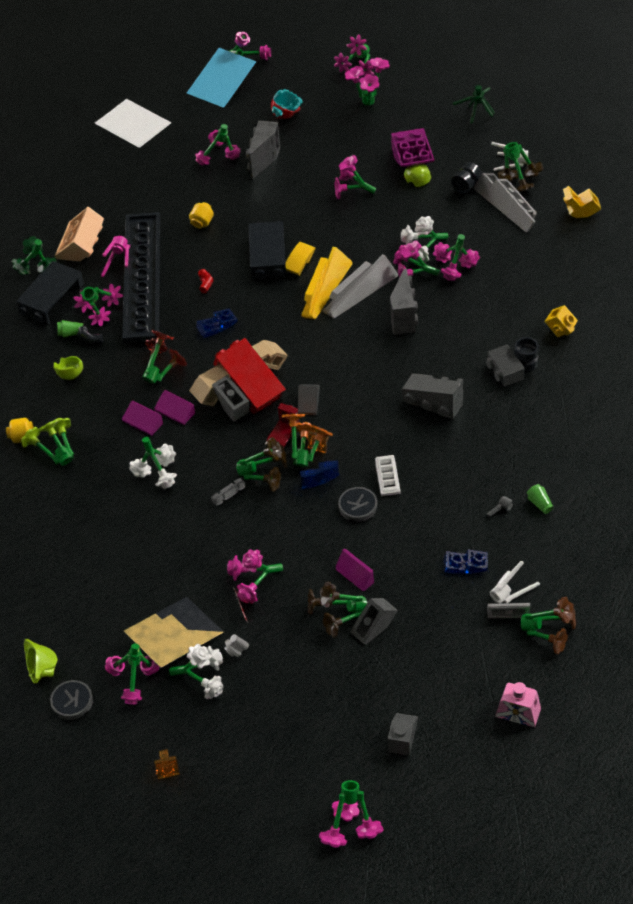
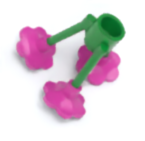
[345,58,390,105]
[319,780,383,847]

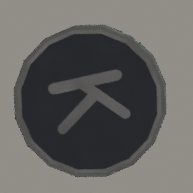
[338,487,378,522]
[50,680,93,720]

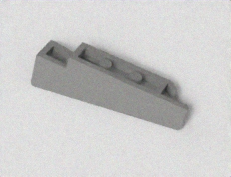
[474,173,536,232]
[323,254,398,318]

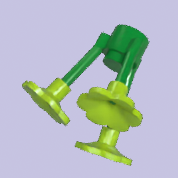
[21,418,74,466]

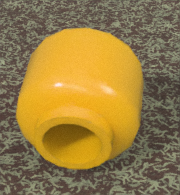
[189,202,214,229]
[6,418,34,443]

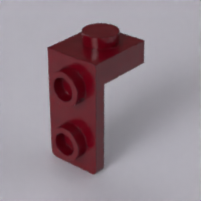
[266,403,299,448]

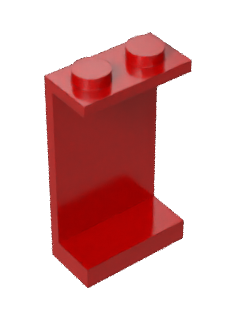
[213,338,286,415]

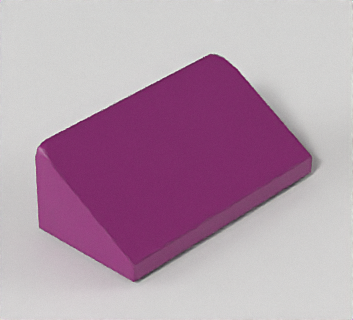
[154,390,195,425]
[122,401,163,436]
[336,548,374,591]

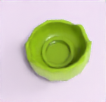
[404,164,431,187]
[54,356,83,380]

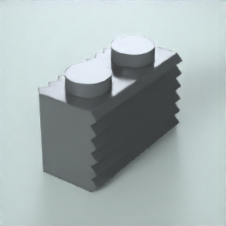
[486,344,524,387]

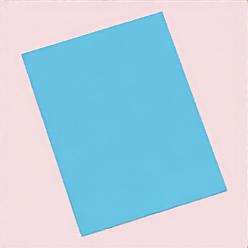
[187,48,256,108]

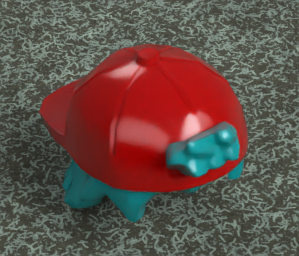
[271,89,303,119]

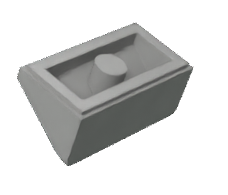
[487,603,530,618]

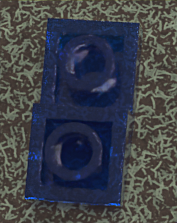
[196,308,238,338]
[300,460,339,489]
[444,549,488,573]

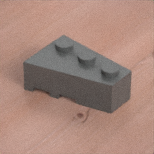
[402,373,463,419]

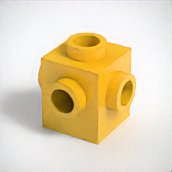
[545,305,578,337]

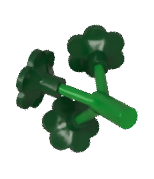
[11,236,57,276]

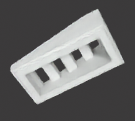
[375,455,400,496]

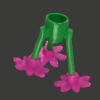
[334,34,375,77]
[73,284,123,326]

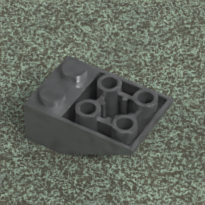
[246,121,280,179]
[390,269,418,335]

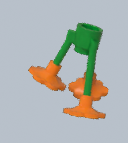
[282,414,333,467]

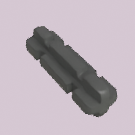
[211,478,246,506]

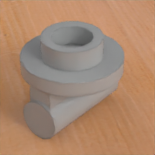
[225,634,249,657]

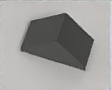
[298,384,320,415]

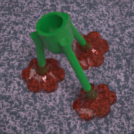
[142,330,187,384]

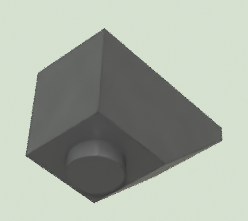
[212,375,249,422]
[350,598,398,644]
[388,713,418,756]

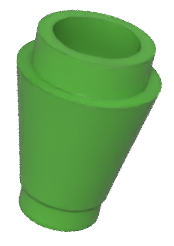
[57,320,83,338]
[527,484,554,514]

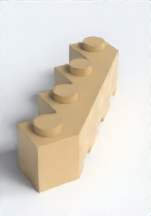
[189,340,288,406]

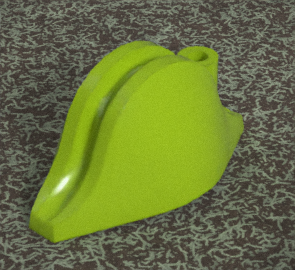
[24,639,57,683]

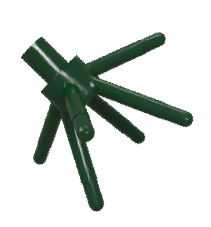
[453,85,495,124]

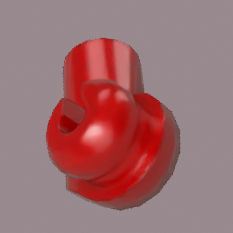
[198,269,213,293]

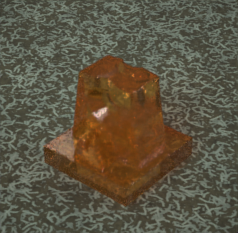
[308,430,329,453]
[154,749,179,779]

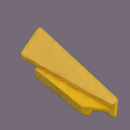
[302,247,352,319]

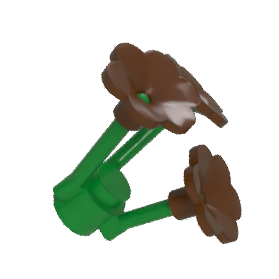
[521,597,576,655]

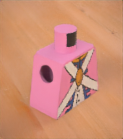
[495,682,541,727]

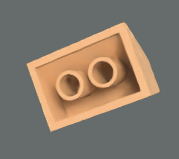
[54,207,104,261]

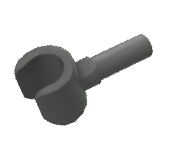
[486,496,513,517]

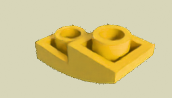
[286,242,315,276]

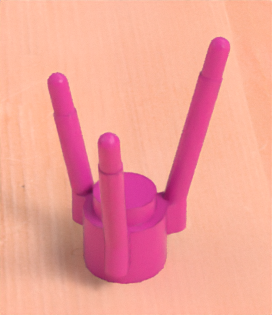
[101,236,130,277]

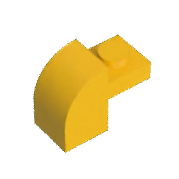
[563,186,601,218]

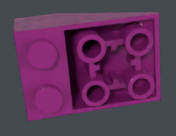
[391,128,434,167]

